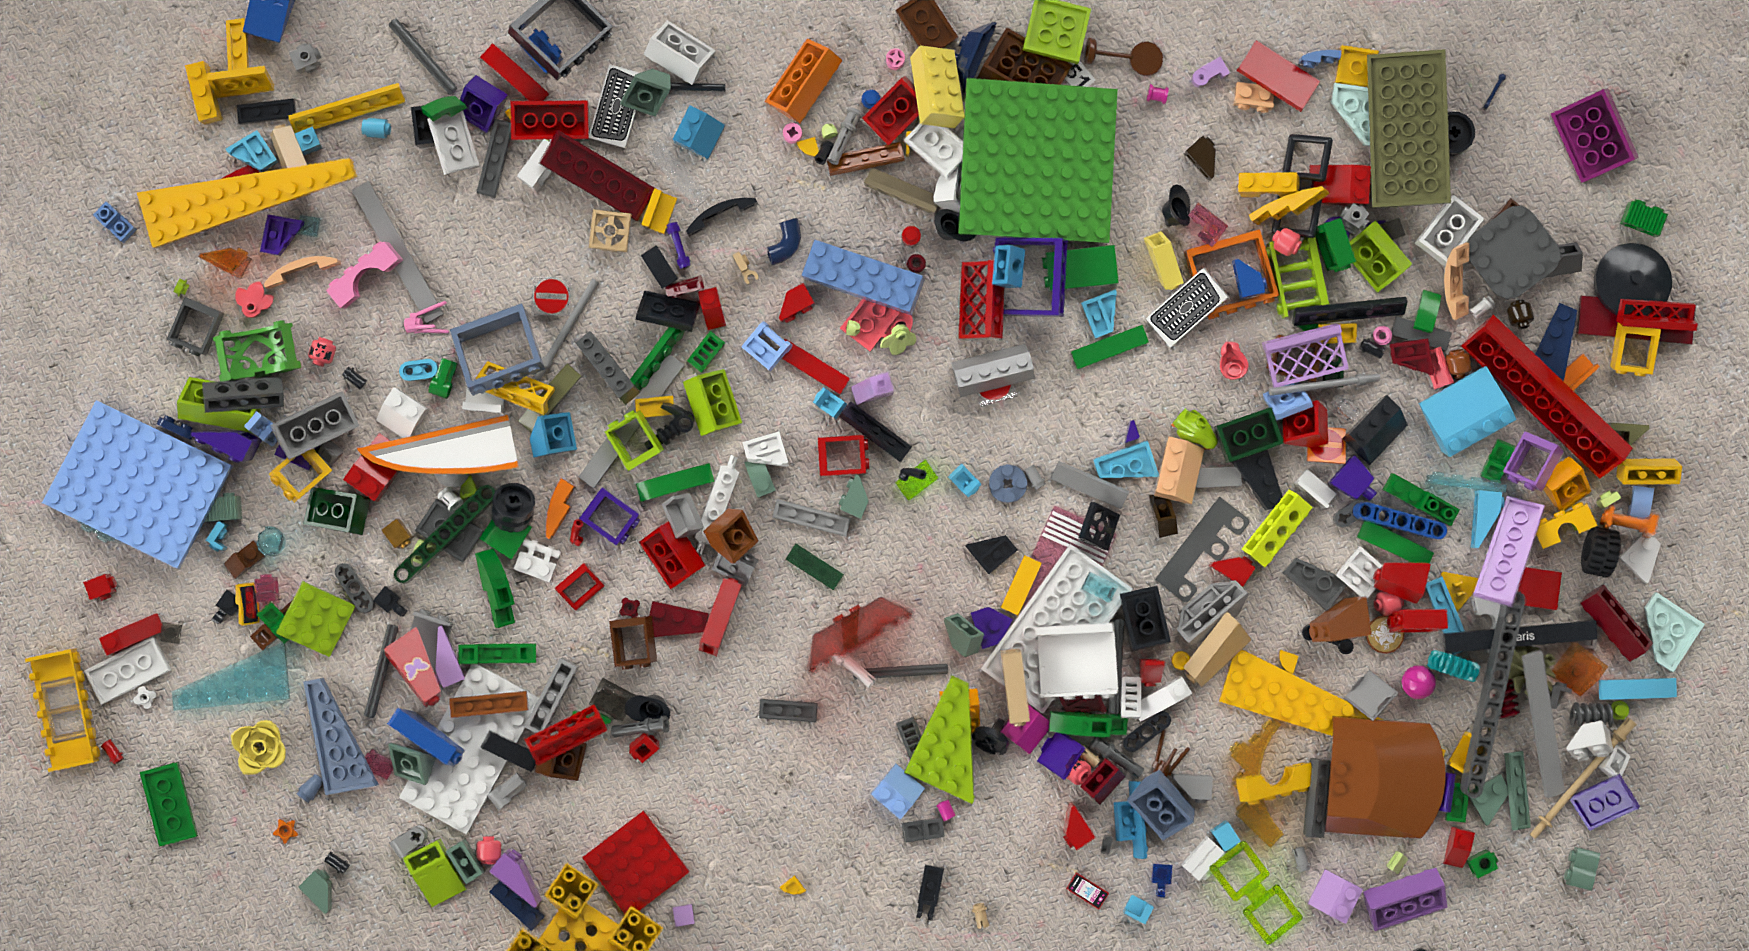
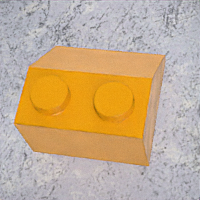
[1543,456,1592,511]

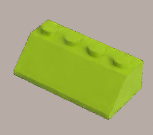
[177,377,261,433]

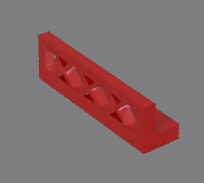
[1616,299,1698,331]
[524,705,608,766]

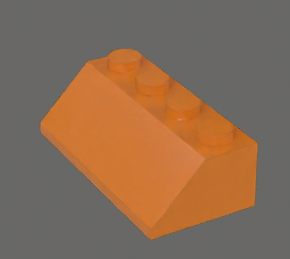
[765,39,843,123]

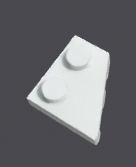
[742,432,789,467]
[1619,534,1661,583]

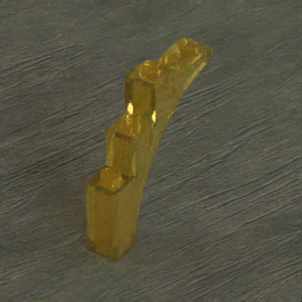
[1228,718,1284,848]

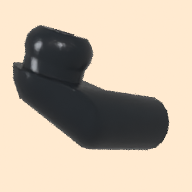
[898,468,927,481]

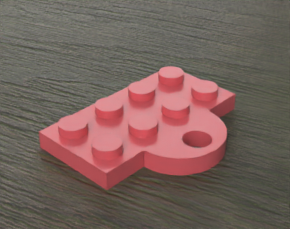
[840,299,913,352]

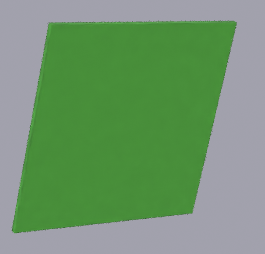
[958,78,1118,243]

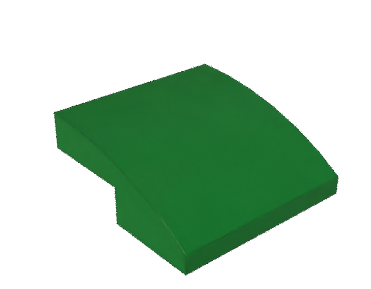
[479,519,532,560]

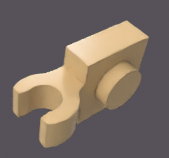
[733,251,759,285]

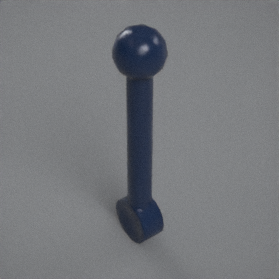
[1483,73,1506,109]

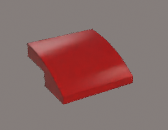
[1518,567,1562,610]

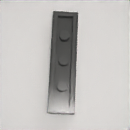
[476,119,511,198]

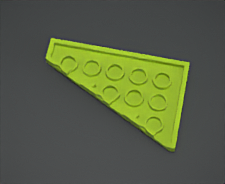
[904,675,975,804]

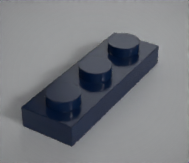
[489,880,545,931]

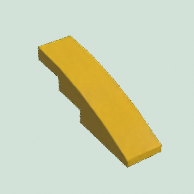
[1249,186,1329,225]

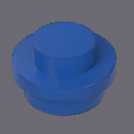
[861,90,880,109]

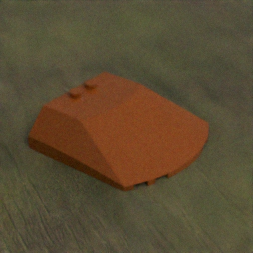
[1325,716,1445,838]

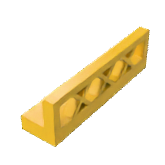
[476,361,555,415]

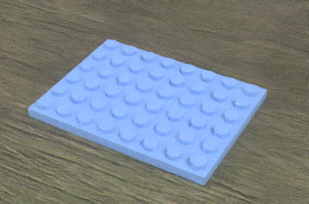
[42,400,233,569]

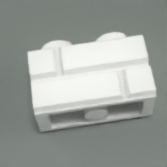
[1181,836,1225,881]

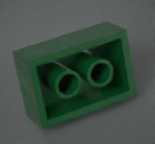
[1214,407,1284,463]

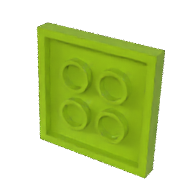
[1023,0,1091,64]
[276,581,355,657]

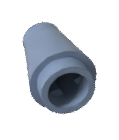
[296,774,323,803]

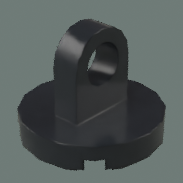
[972,717,1010,755]

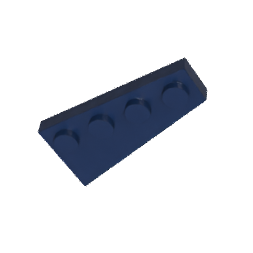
[1535,303,1577,382]

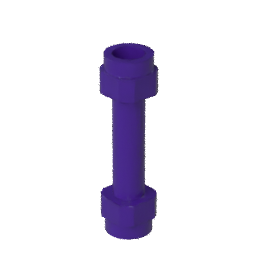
[666,222,691,269]

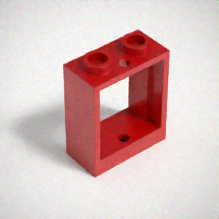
[818,435,870,477]
[1387,609,1448,633]

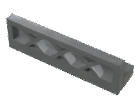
[1303,758,1331,838]

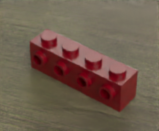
[1580,584,1653,662]

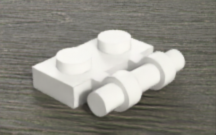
[514,539,561,582]

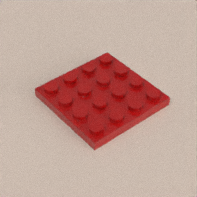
[582,810,690,914]

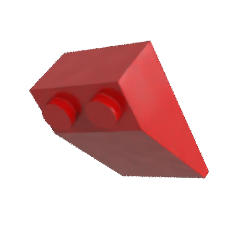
[862,76,919,146]
[1309,165,1371,207]
[343,433,400,502]

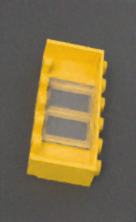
[25,648,100,772]

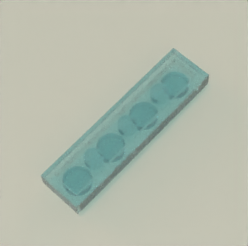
[1426,472,1507,493]

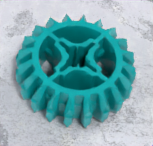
[1427,650,1480,682]

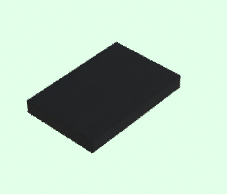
[635,290,700,332]

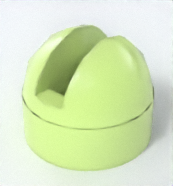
[822,123,838,139]
[846,320,861,336]

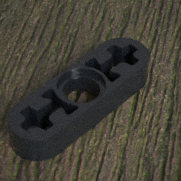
[1123,711,1171,752]

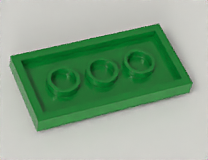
[139,762,198,847]

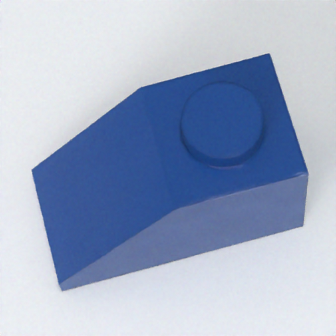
[1232,259,1267,299]

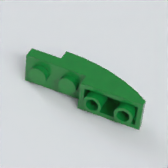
[1383,473,1460,526]
[475,548,515,628]
[1049,712,1128,737]

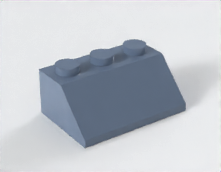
[1127,770,1195,840]

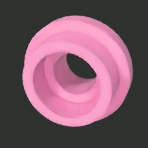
[1373,326,1392,345]

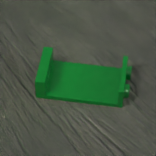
[1042,245,1119,292]

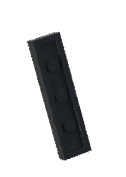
[839,401,912,462]

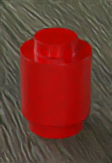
[901,226,921,247]

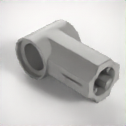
[487,773,527,810]

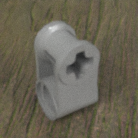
[389,825,428,859]

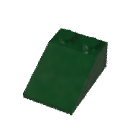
[303,487,370,535]

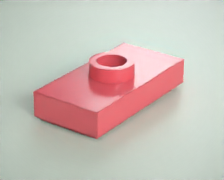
[1430,347,1454,389]

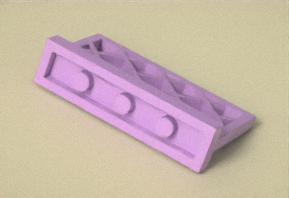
[1262,323,1349,388]

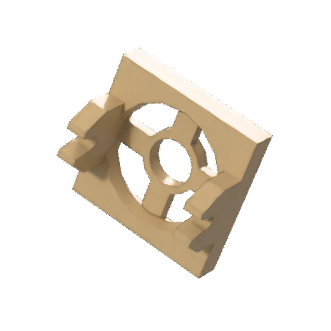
[589,209,632,252]

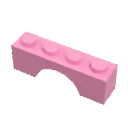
[326,241,403,309]

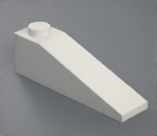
[933,130,964,213]

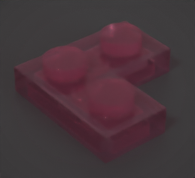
[1188,202,1228,247]

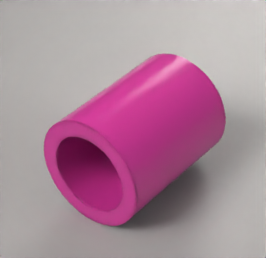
[936,799,955,821]

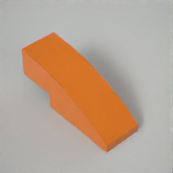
[546,478,576,539]

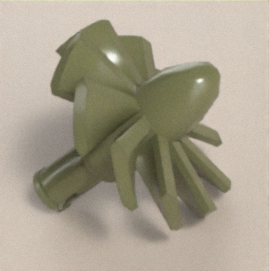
[1508,646,1556,697]

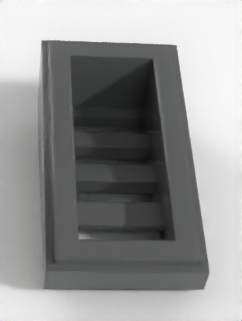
[896,716,921,759]

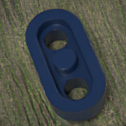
[156,415,193,440]

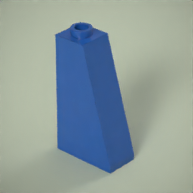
[387,708,465,766]

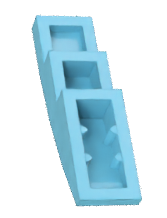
[1599,678,1677,700]

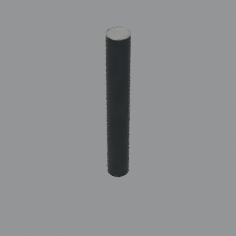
[670,83,726,91]

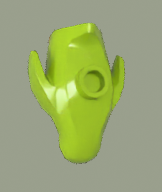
[1171,408,1218,450]

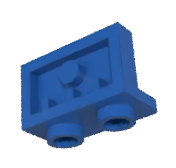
[521,28,563,74]

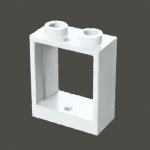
[517,139,552,192]

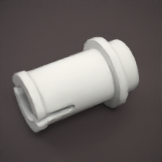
[1470,296,1495,319]

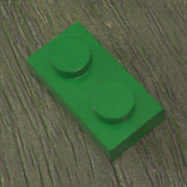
[1445,782,1470,823]

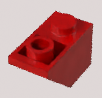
[779,283,815,323]

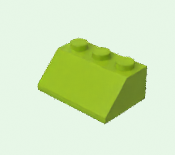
[1349,220,1412,293]
[683,369,742,436]

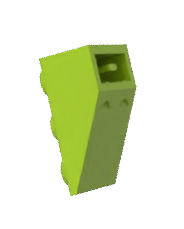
[403,838,467,907]

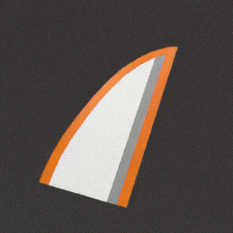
[357,415,518,474]

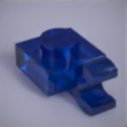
[1151,863,1172,898]

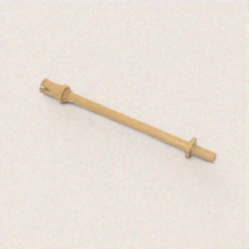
[1529,717,1637,839]

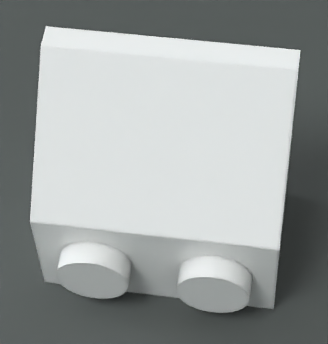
[376,387,430,438]

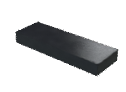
[237,98,296,125]
[481,730,536,772]

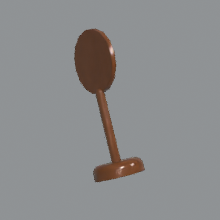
[1084,38,1163,76]

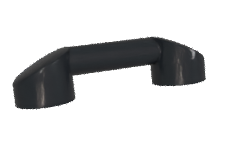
[1302,624,1354,654]

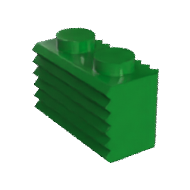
[1620,199,1668,238]

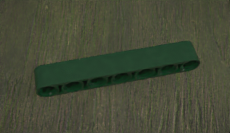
[394,485,496,584]

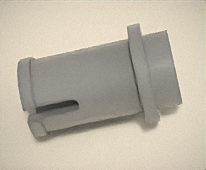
[1024,465,1045,490]
[1292,846,1311,872]

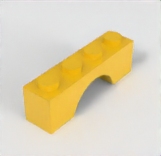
[1236,763,1312,805]

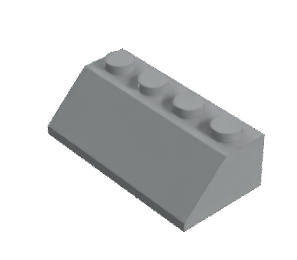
[951,344,1035,397]
[270,391,359,460]

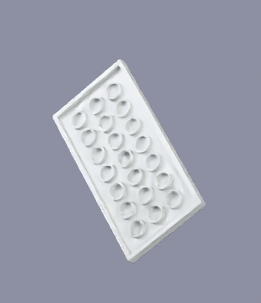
[980,544,1133,713]
[399,664,539,834]

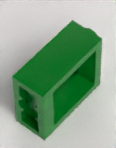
[1315,218,1356,272]

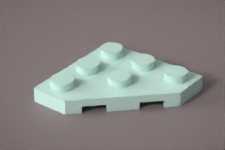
[1331,83,1370,147]
[1644,592,1705,672]

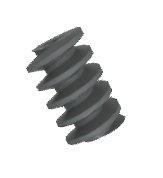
[1570,702,1613,728]

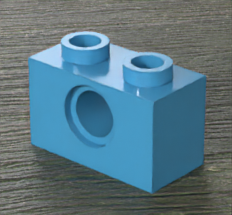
[992,245,1025,288]

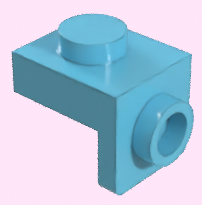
[813,387,847,419]
[948,464,982,497]

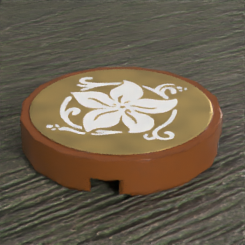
[1365,615,1404,654]

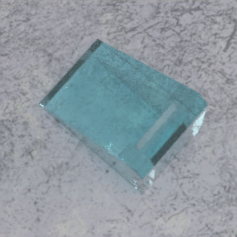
[1081,572,1118,603]

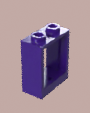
[579,487,641,546]

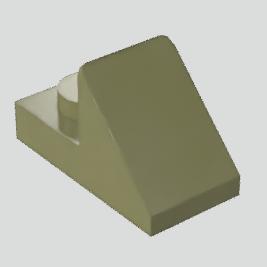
[1607,423,1649,445]

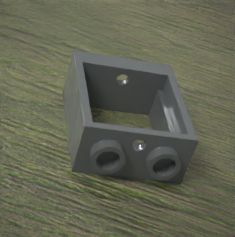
[167,297,225,357]

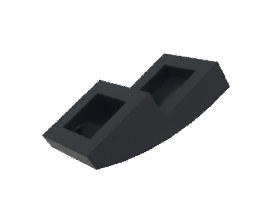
[641,245,678,289]

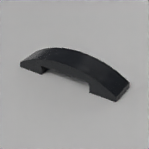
[686,198,758,236]

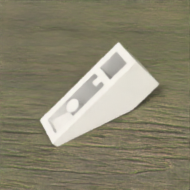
[1132,676,1192,722]

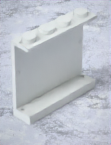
[1035,623,1118,701]

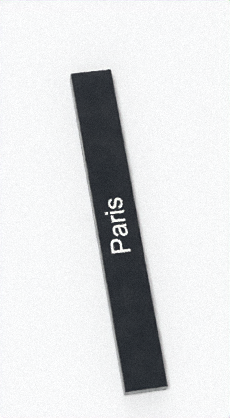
[1443,620,1597,653]

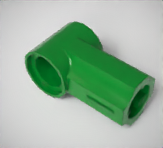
[428,358,458,399]

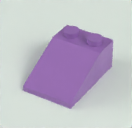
[489,849,542,908]

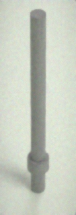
[534,279,599,381]
[1269,373,1380,396]

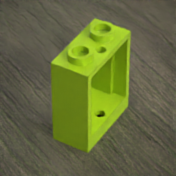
[604,410,664,471]

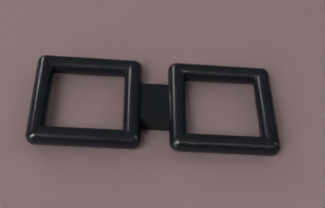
[1272,134,1333,238]

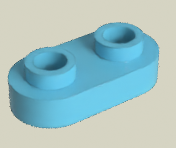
[399,359,438,381]

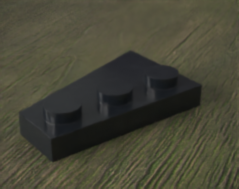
[1231,450,1283,511]

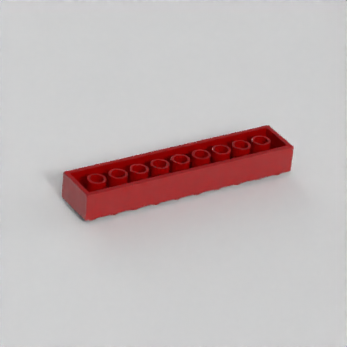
[1461,314,1633,479]

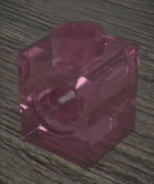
[254,574,280,602]

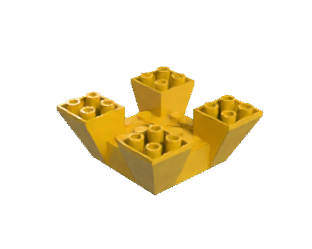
[507,863,663,951]

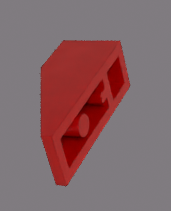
[99,613,165,656]
[1139,659,1165,686]

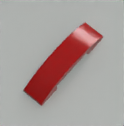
[480,43,549,101]

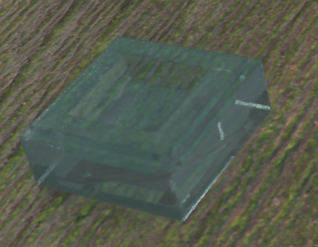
[297,215,320,237]

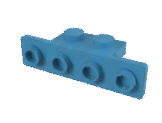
[1113,781,1148,859]

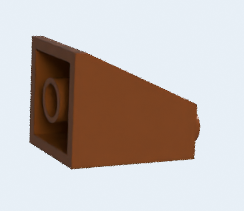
[1309,596,1372,642]

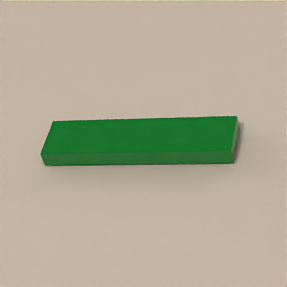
[1071,325,1149,370]

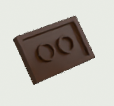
[895,0,958,48]

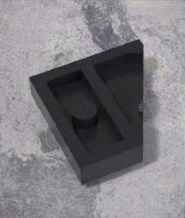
[965,535,1018,574]

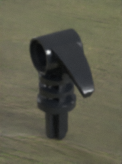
[644,403,695,450]

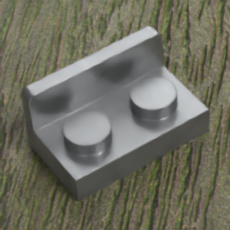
[712,553,759,586]

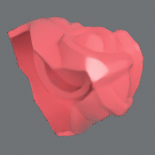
[1220,341,1249,380]

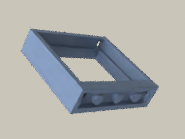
[450,303,545,396]

